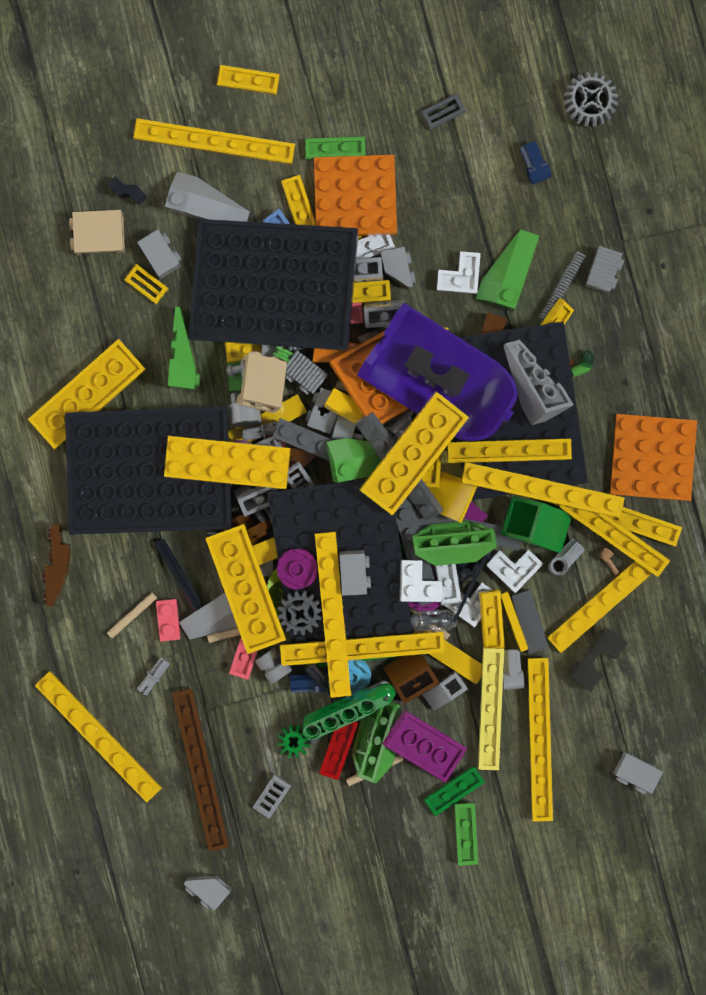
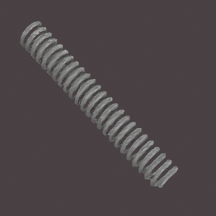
[538,251,586,322]

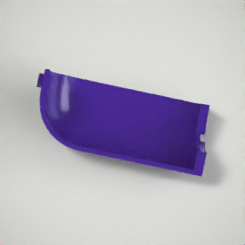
[357,303,517,441]

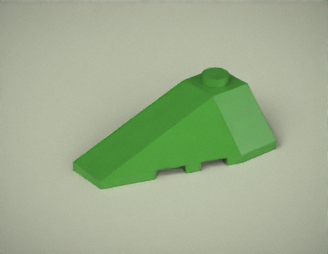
[475,229,539,312]
[168,307,200,391]
[326,438,382,482]

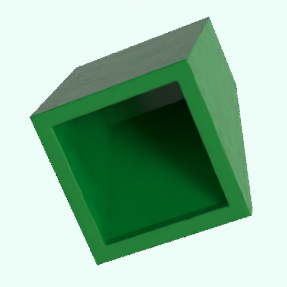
[501,496,572,553]

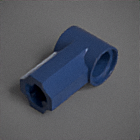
[519,141,552,185]
[290,671,329,693]

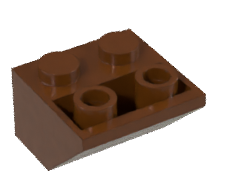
[383,654,439,704]

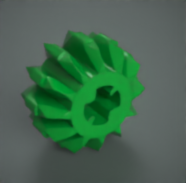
[277,724,311,759]

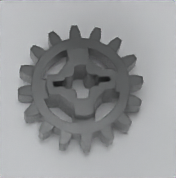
[278,590,322,635]

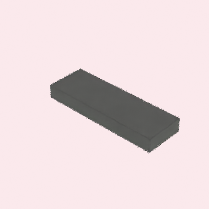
[511,590,549,654]

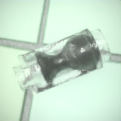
[411,610,457,631]

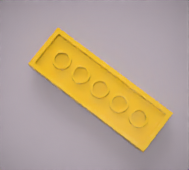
[28,339,146,450]
[359,392,469,516]
[164,436,291,489]
[205,524,286,654]

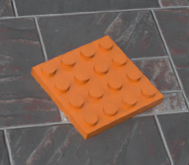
[314,155,397,236]
[330,331,410,425]
[609,414,697,501]

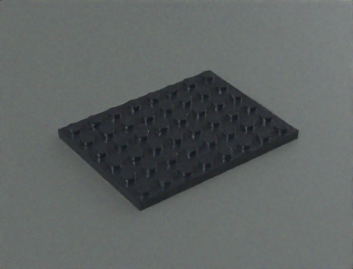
[188,219,359,351]
[457,321,588,501]
[65,406,232,535]
[268,477,413,644]

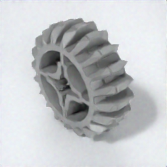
[564,72,618,127]

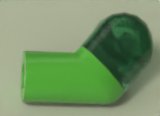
[571,350,595,377]

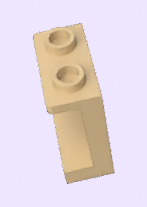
[69,210,125,255]
[236,352,287,413]

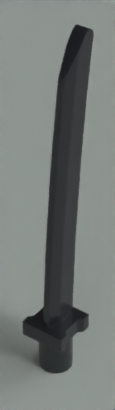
[452,549,494,623]

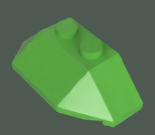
[412,521,497,566]
[352,699,401,783]

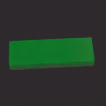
[424,765,485,816]

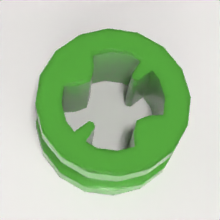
[272,346,293,362]

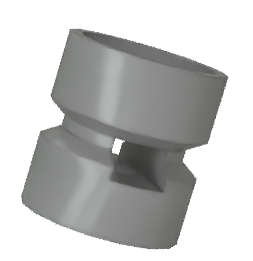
[255,646,292,684]

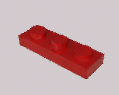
[319,721,358,780]

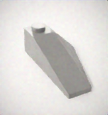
[165,172,250,222]
[504,340,573,425]
[179,593,238,639]

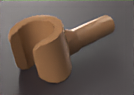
[599,547,619,575]

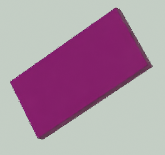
[382,709,467,783]

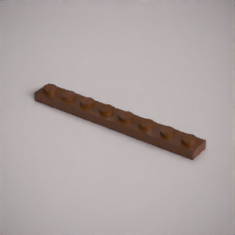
[172,688,229,852]

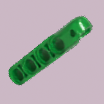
[303,683,396,740]

